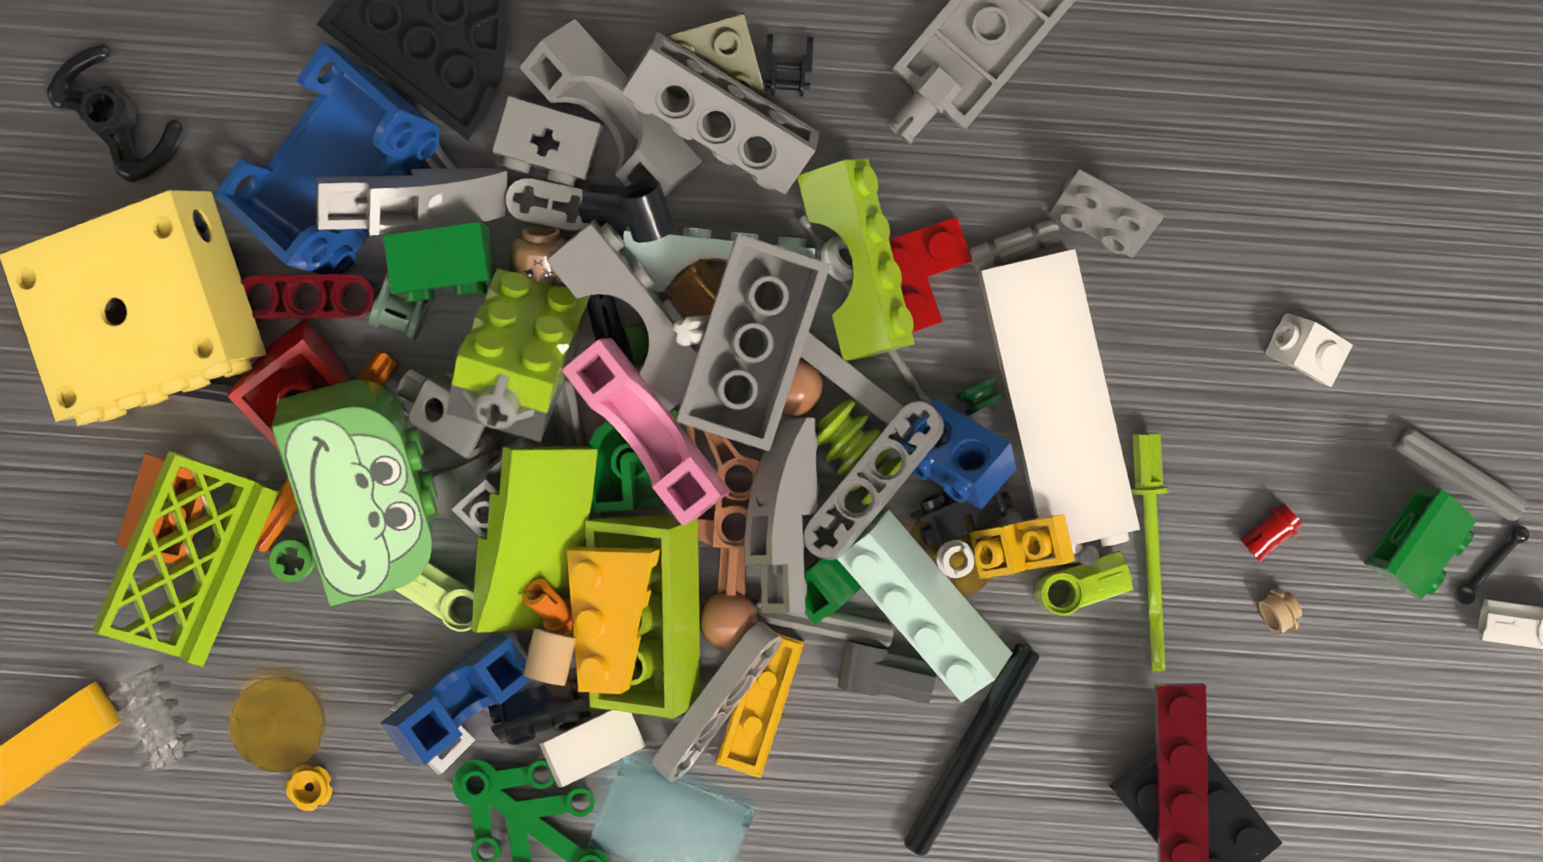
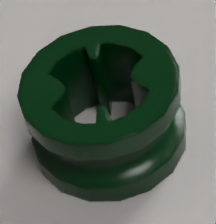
[956,376,1005,416]

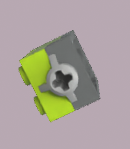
[446,268,589,442]

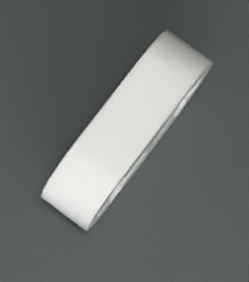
[506,178,589,232]

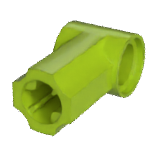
[1034,550,1133,616]

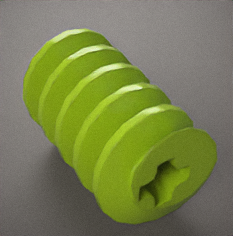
[815,398,902,506]

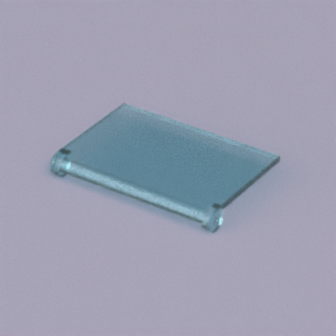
[588,756,756,862]

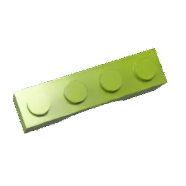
[797,159,915,361]

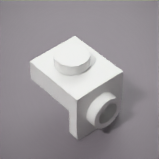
[1265,313,1353,387]

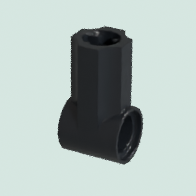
[578,179,674,243]

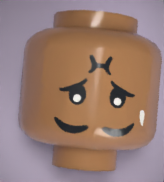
[510,226,567,287]

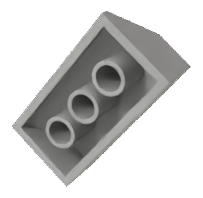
[676,233,831,451]

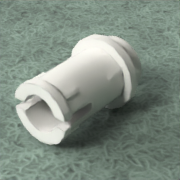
[936,540,974,578]

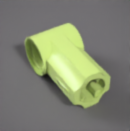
[395,561,474,632]

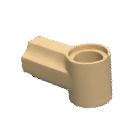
[523,628,577,686]

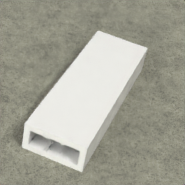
[978,249,1140,554]

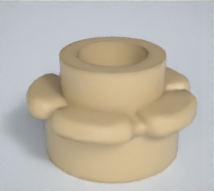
[1259,589,1302,635]

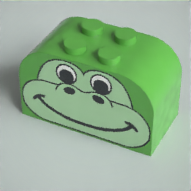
[272,380,438,607]

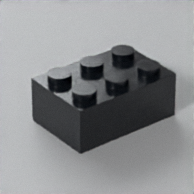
[1109,747,1283,862]

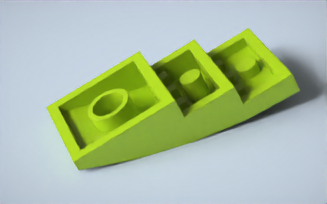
[471,446,598,633]

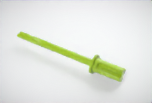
[1131,432,1169,671]

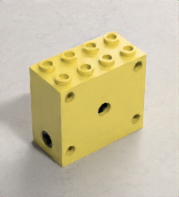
[0,190,267,426]

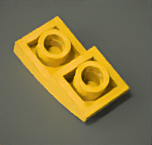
[969,514,1075,579]

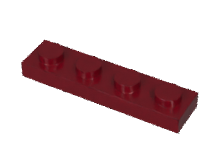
[1155,683,1209,862]

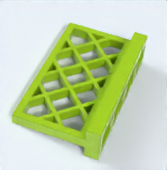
[92,451,279,667]

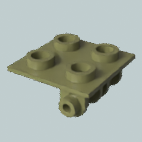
[664,13,767,118]

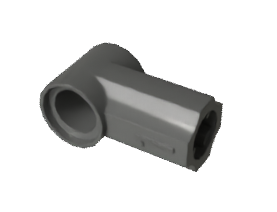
[837,640,936,704]

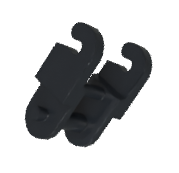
[765,34,814,98]

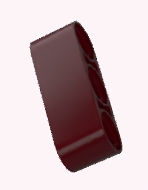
[241,274,379,320]

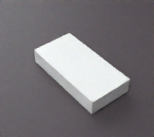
[539,710,646,787]

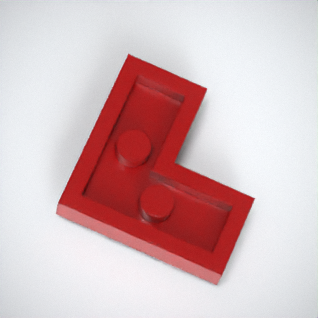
[889,217,972,333]

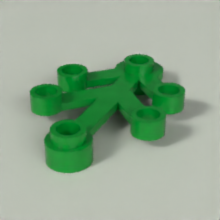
[452,758,611,862]

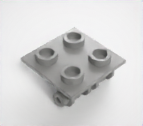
[1049,169,1165,258]

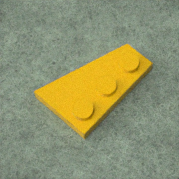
[567,547,660,694]

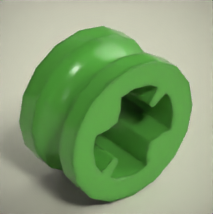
[269,539,315,582]

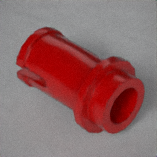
[1240,504,1303,563]

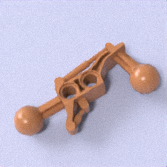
[684,357,823,651]

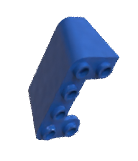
[213,42,440,275]

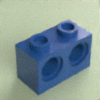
[900,399,1017,509]

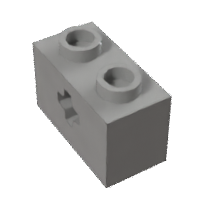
[492,96,603,187]

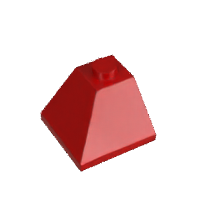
[227,319,350,454]

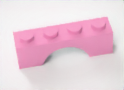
[562,338,731,526]

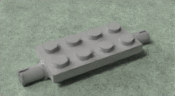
[887,0,1076,144]

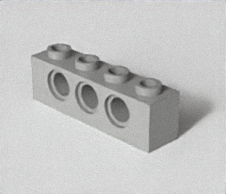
[621,32,820,195]

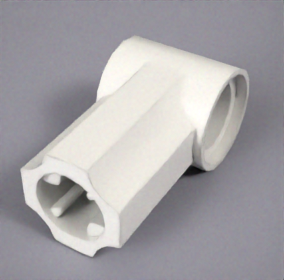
[1478,599,1543,649]

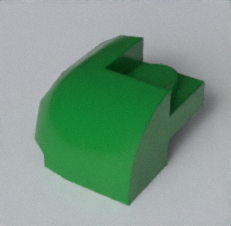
[587,410,684,513]

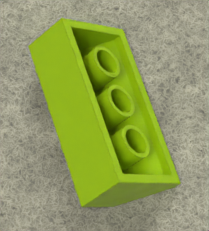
[585,514,701,719]

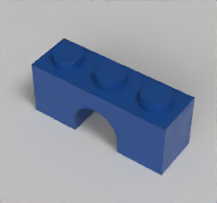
[380,636,532,765]

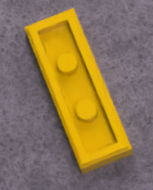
[716,632,804,778]

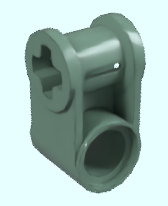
[368,272,429,342]

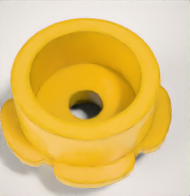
[286,764,333,811]

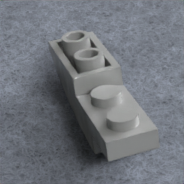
[316,168,507,235]
[744,418,819,613]

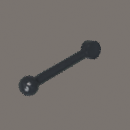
[1455,526,1530,604]

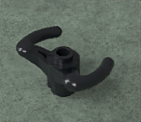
[47,44,183,182]

